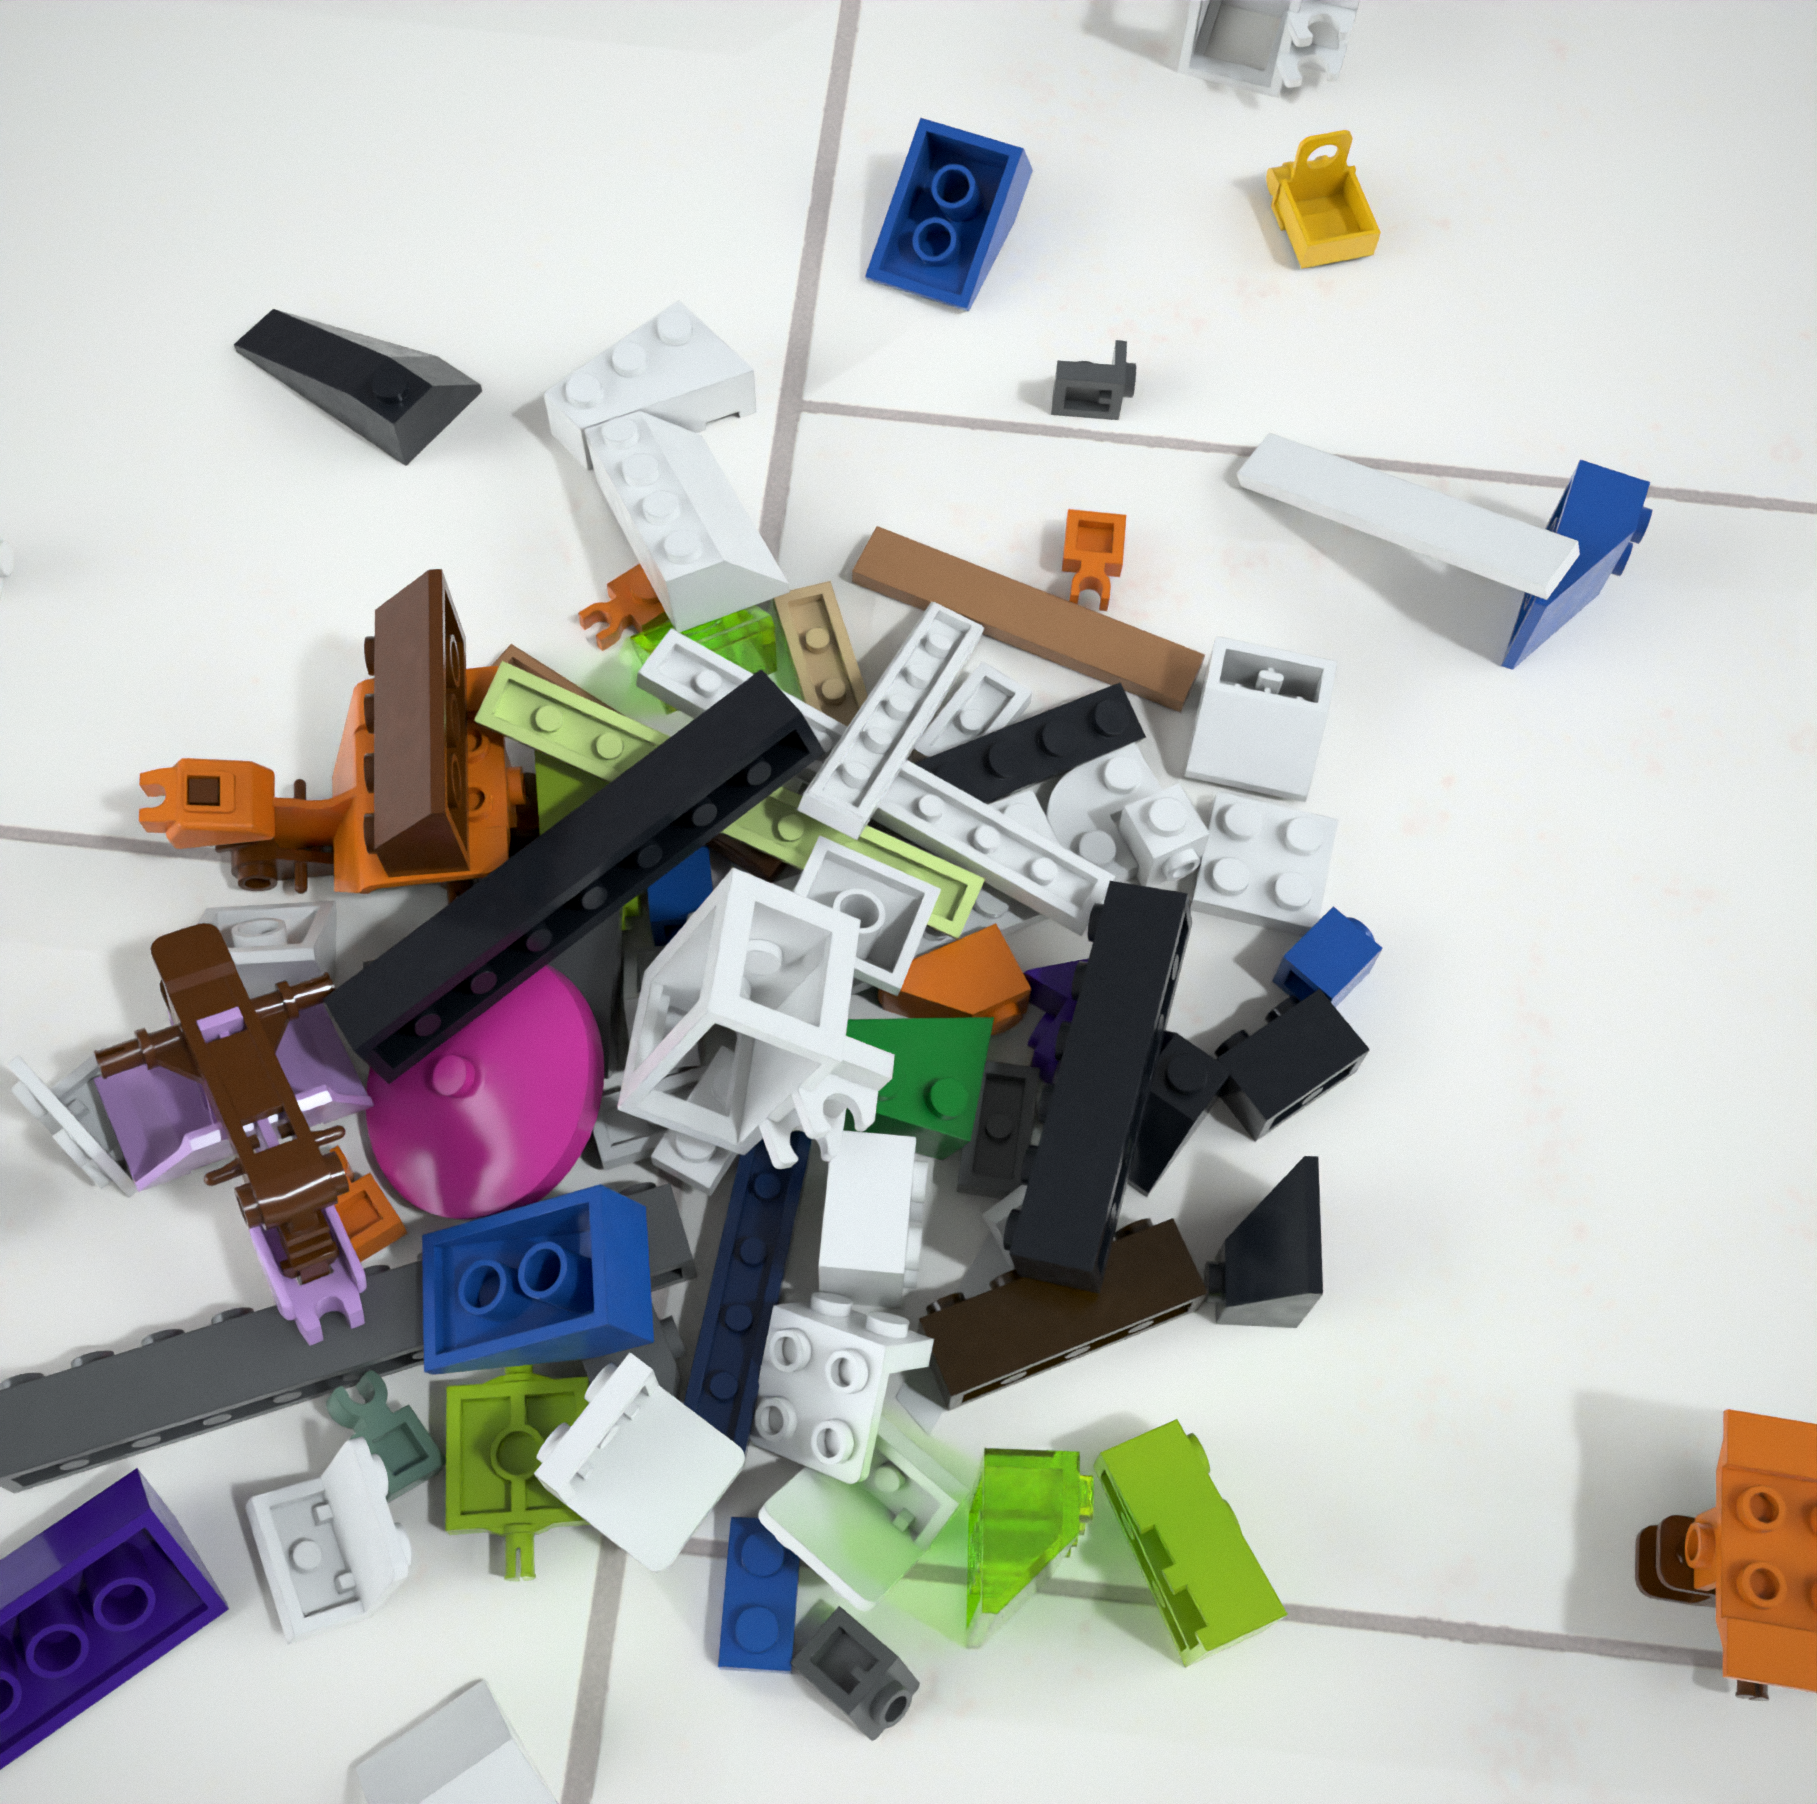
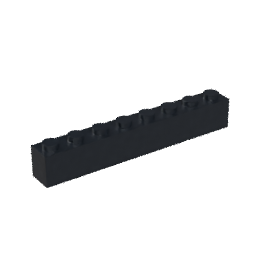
[323,669,825,1084]

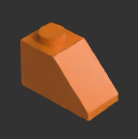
[878,923,1031,1035]

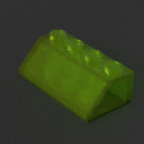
[965,1448,1094,1649]

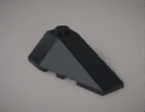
[234,309,482,466]

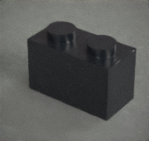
[1214,989,1370,1142]

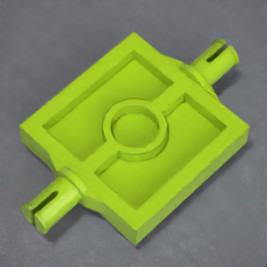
[445,1365,591,1582]

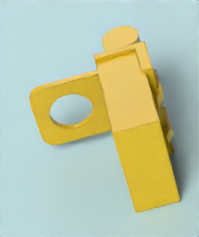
[1266,130,1381,269]

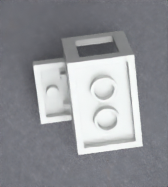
[1177,0,1360,98]
[617,868,895,1169]

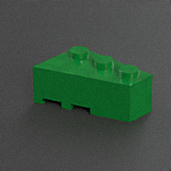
[843,1017,994,1161]

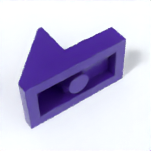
[1023,958,1089,1083]

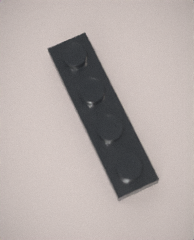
[914,682,1146,805]

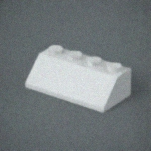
[584,410,790,633]

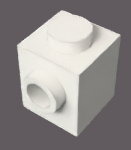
[1118,782,1210,887]

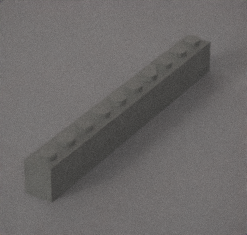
[0,1182,697,1494]

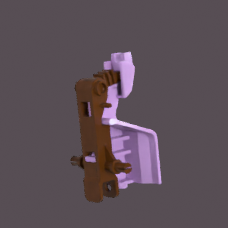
[93,923,374,1346]

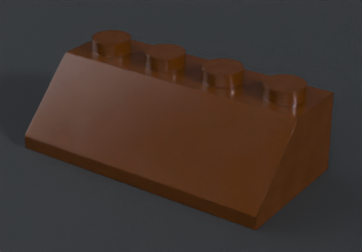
[363,569,470,877]

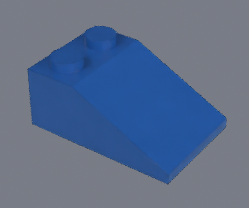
[865,117,1033,312]
[1501,459,1653,670]
[422,1184,654,1375]

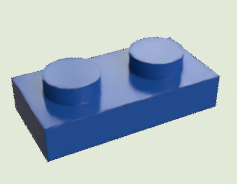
[718,1517,800,1674]

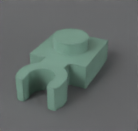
[326,1370,446,1504]

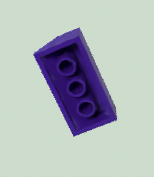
[0,1468,229,1770]

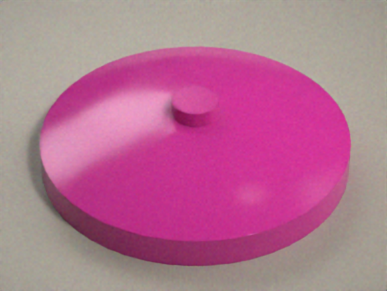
[366,964,604,1222]

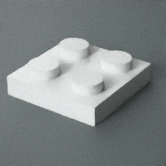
[1190,791,1339,937]

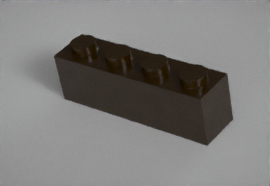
[917,1218,1208,1411]

